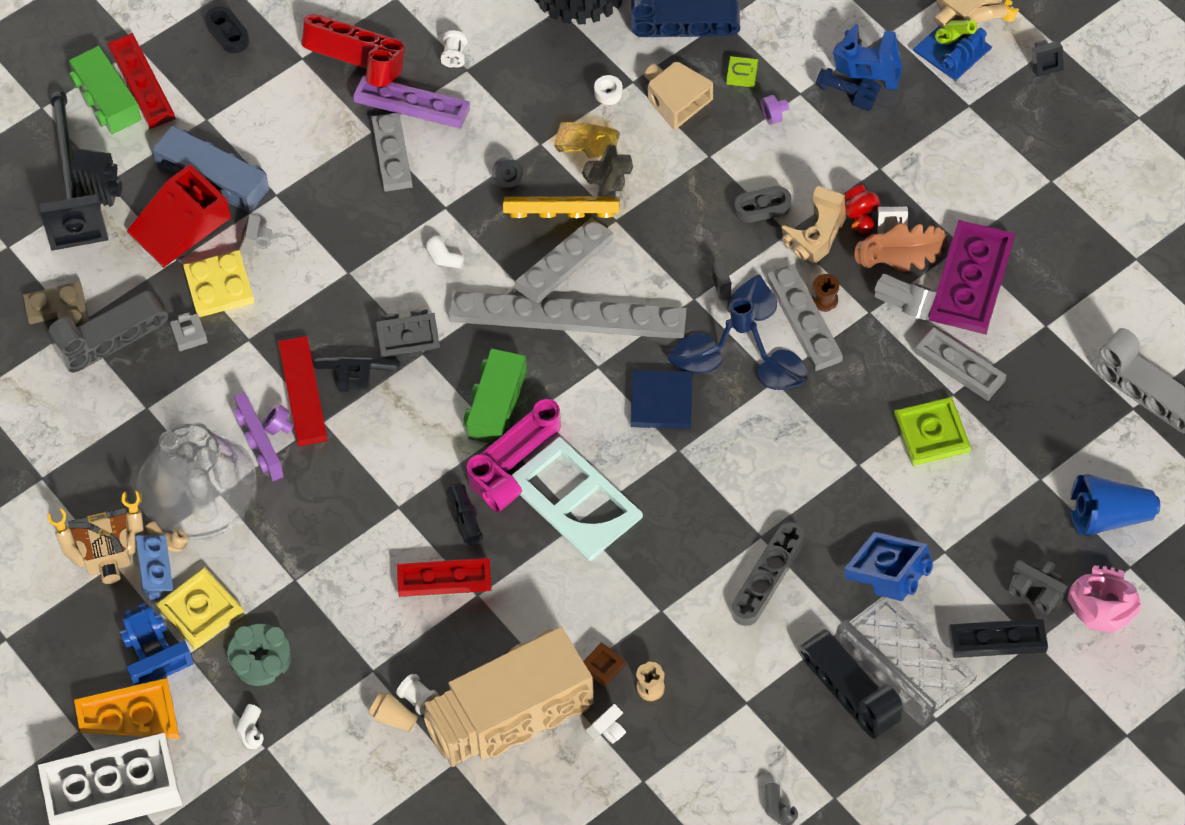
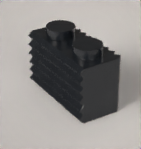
[70,148,122,207]

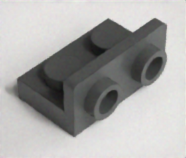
[376,309,440,358]

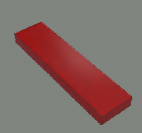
[107,33,176,129]
[278,336,328,447]

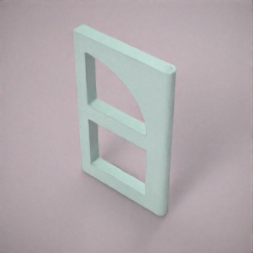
[512,436,643,561]

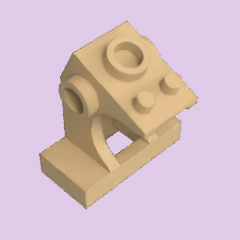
[782,186,846,265]

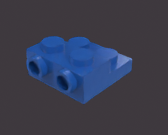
[844,532,933,601]

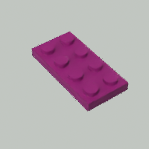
[929,220,1016,335]

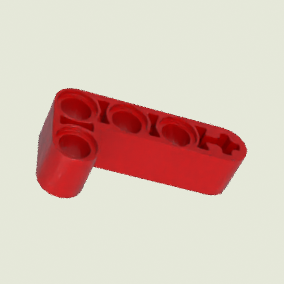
[301,14,405,87]

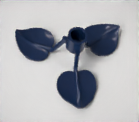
[668,274,808,390]

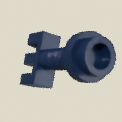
[815,68,881,111]

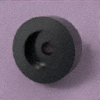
[492,157,523,188]

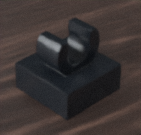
[1032,40,1064,77]

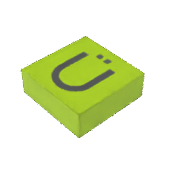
[726,56,758,88]

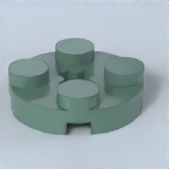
[227,624,291,686]

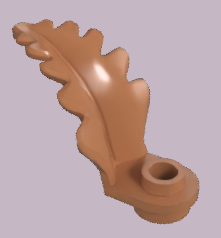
[855,223,948,273]

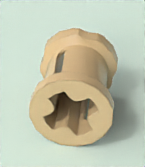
[636,662,665,701]

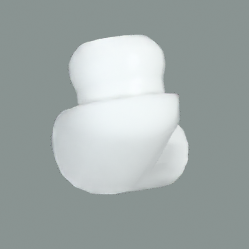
[426,236,464,269]
[236,704,264,749]

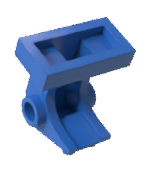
[833,24,903,90]
[119,604,194,686]

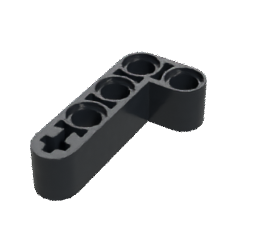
[798,629,903,739]

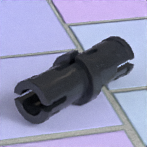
[446,483,483,545]

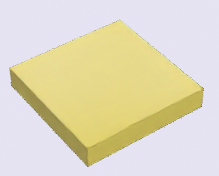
[156,567,244,650]

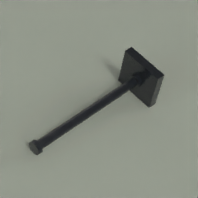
[39,91,109,251]

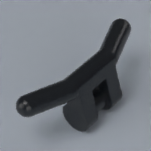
[312,357,401,392]

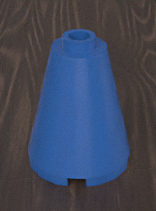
[1070,474,1160,536]

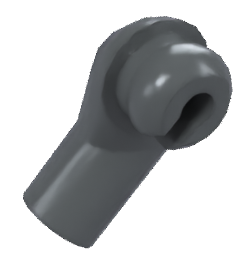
[764,783,798,825]

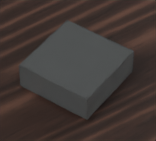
[712,259,732,301]

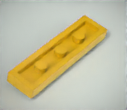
[503,196,620,218]

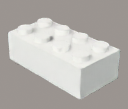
[38,733,183,825]

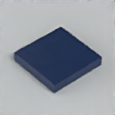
[631,371,693,429]

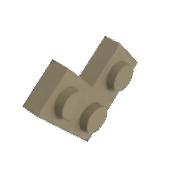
[23,281,89,328]

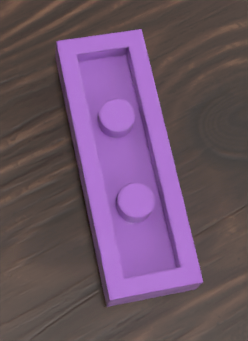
[232,392,284,482]

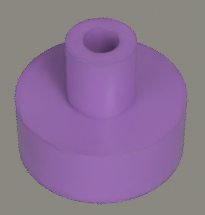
[760,95,789,125]
[262,403,294,435]

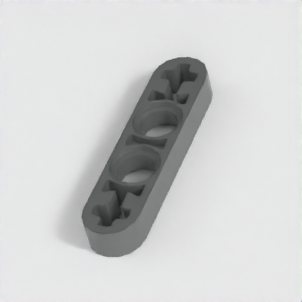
[732,522,804,626]

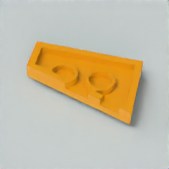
[74,678,180,739]

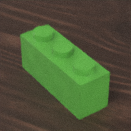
[69,46,142,135]
[463,348,527,444]

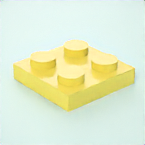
[183,250,254,317]

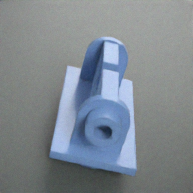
[135,535,173,600]

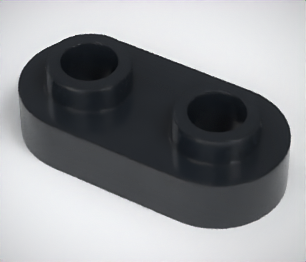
[205,6,249,53]

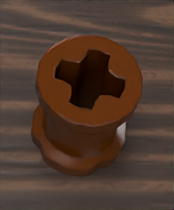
[812,274,839,312]

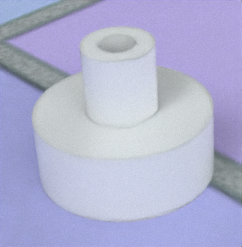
[594,75,623,105]

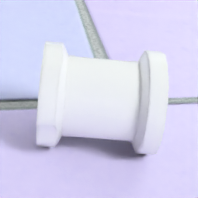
[440,30,468,68]
[396,674,439,715]

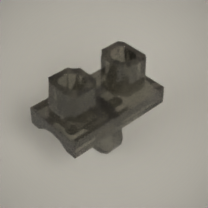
[582,145,633,196]

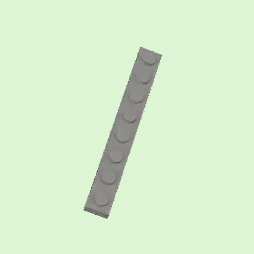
[449,291,687,339]

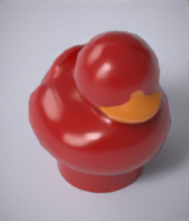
[844,184,881,235]

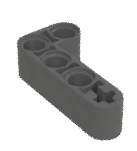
[48,291,169,373]

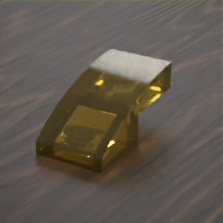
[554,122,620,158]

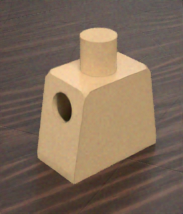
[644,62,713,130]

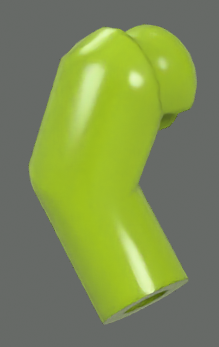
[935,20,977,45]

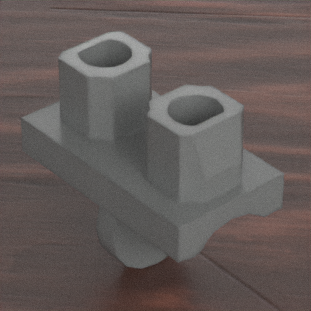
[1008,560,1068,615]

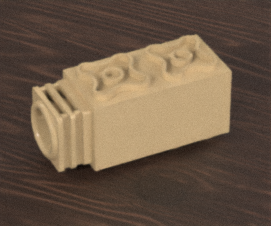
[424,626,594,767]

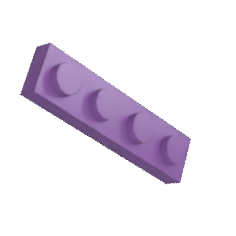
[354,75,470,129]

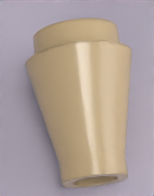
[368,692,418,733]

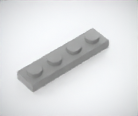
[515,217,614,304]
[766,264,843,371]

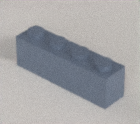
[152,126,269,214]

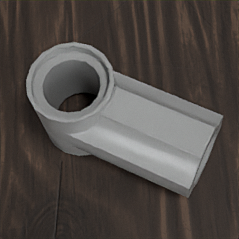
[875,274,937,320]

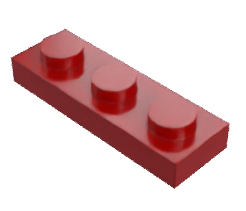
[397,558,492,597]

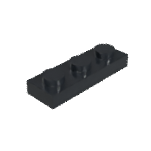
[948,619,1048,658]

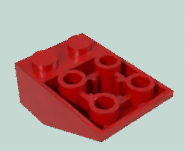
[127,164,231,268]

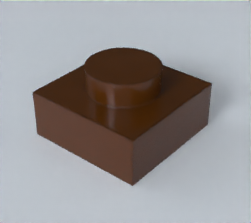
[583,642,626,687]

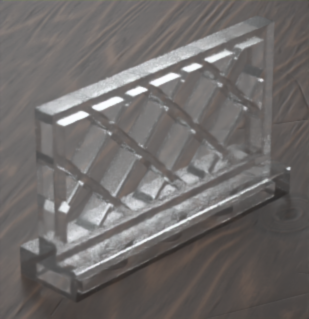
[834,597,978,727]

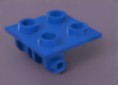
[913,26,992,81]

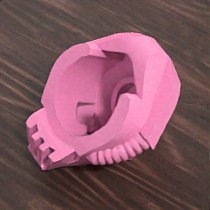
[1067,565,1141,633]

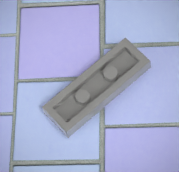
[372,112,413,192]
[915,327,1006,401]

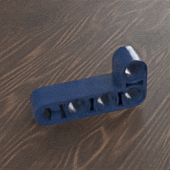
[631,0,741,37]

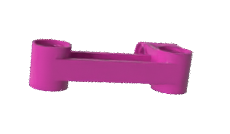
[466,399,561,513]

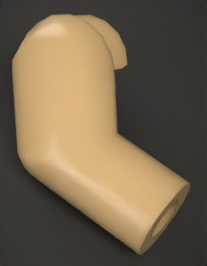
[144,521,188,552]

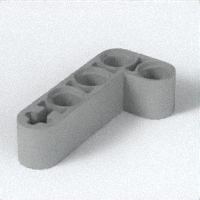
[1096,328,1185,434]

